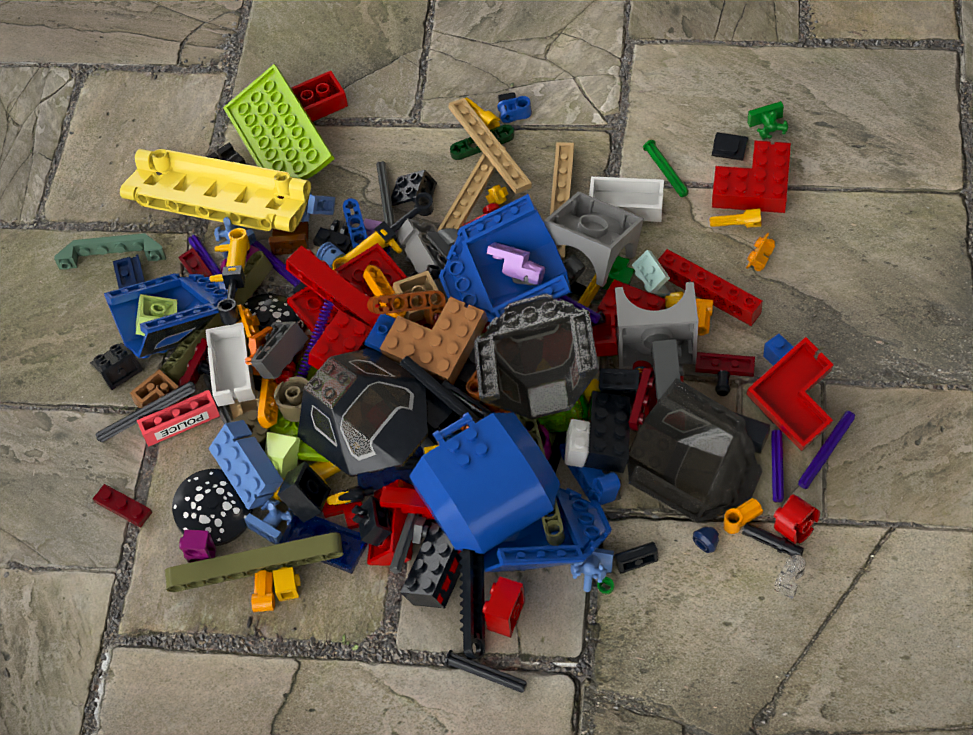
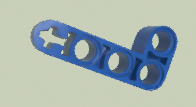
[343,198,391,257]
[559,443,620,505]

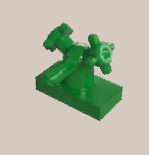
[747,101,789,140]

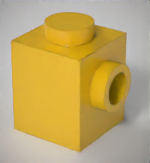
[273,567,301,601]

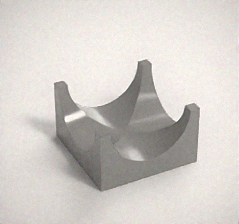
[544,191,644,287]
[615,282,698,369]

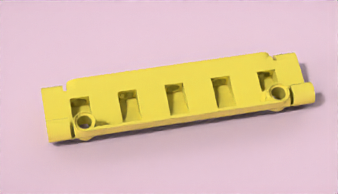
[120,149,311,232]

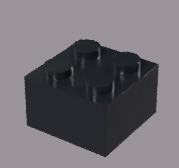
[277,461,331,523]

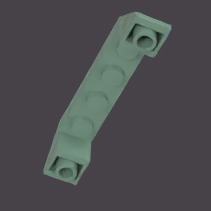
[54,233,166,270]

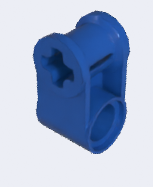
[497,96,532,123]

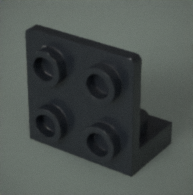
[391,170,437,206]
[90,343,143,391]

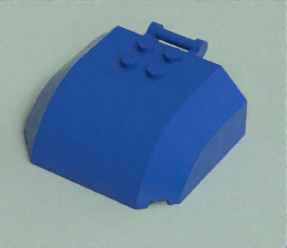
[409,412,561,554]

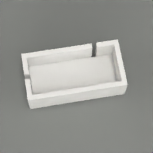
[589,177,664,222]
[206,322,256,407]

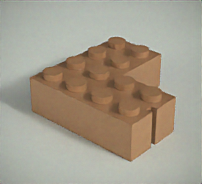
[380,297,488,385]

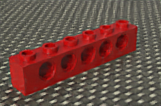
[658,249,763,326]

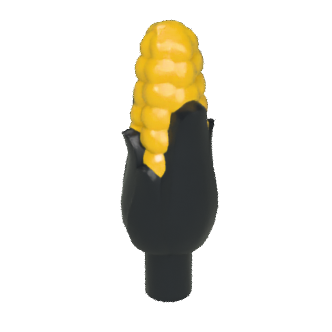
[327,486,374,505]

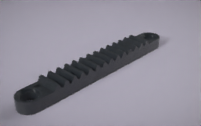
[459,549,485,660]

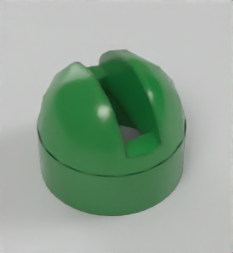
[597,577,615,595]

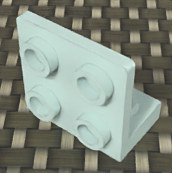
[632,250,670,297]

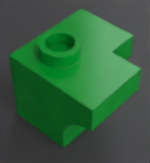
[602,256,635,290]

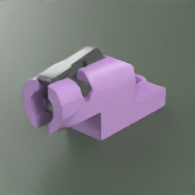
[487,242,545,286]

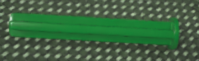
[643,140,689,197]

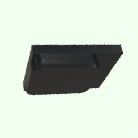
[711,132,748,161]

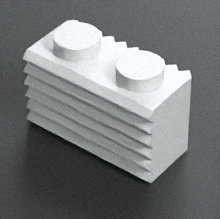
[564,419,591,467]

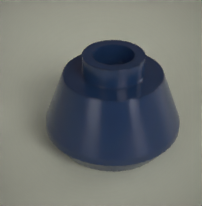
[692,526,719,553]

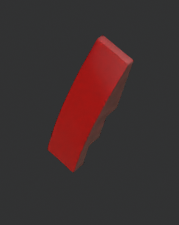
[380,486,434,519]

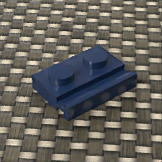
[113,254,145,289]

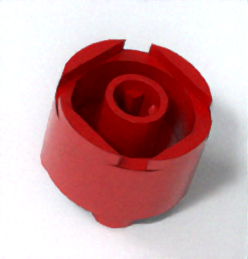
[774,494,820,544]

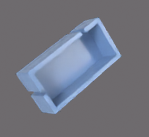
[208,420,283,510]

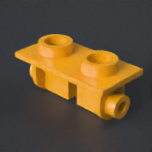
[746,233,775,271]

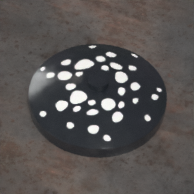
[238,293,301,331]
[172,469,253,546]

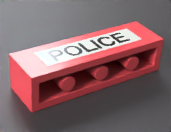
[137,390,220,447]

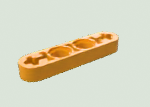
[363,265,406,319]
[257,377,278,429]

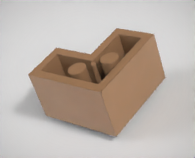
[130,369,186,409]

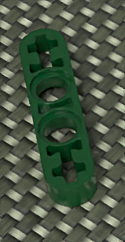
[450,124,514,160]

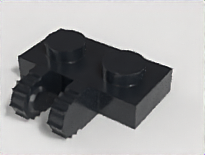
[313,219,352,254]

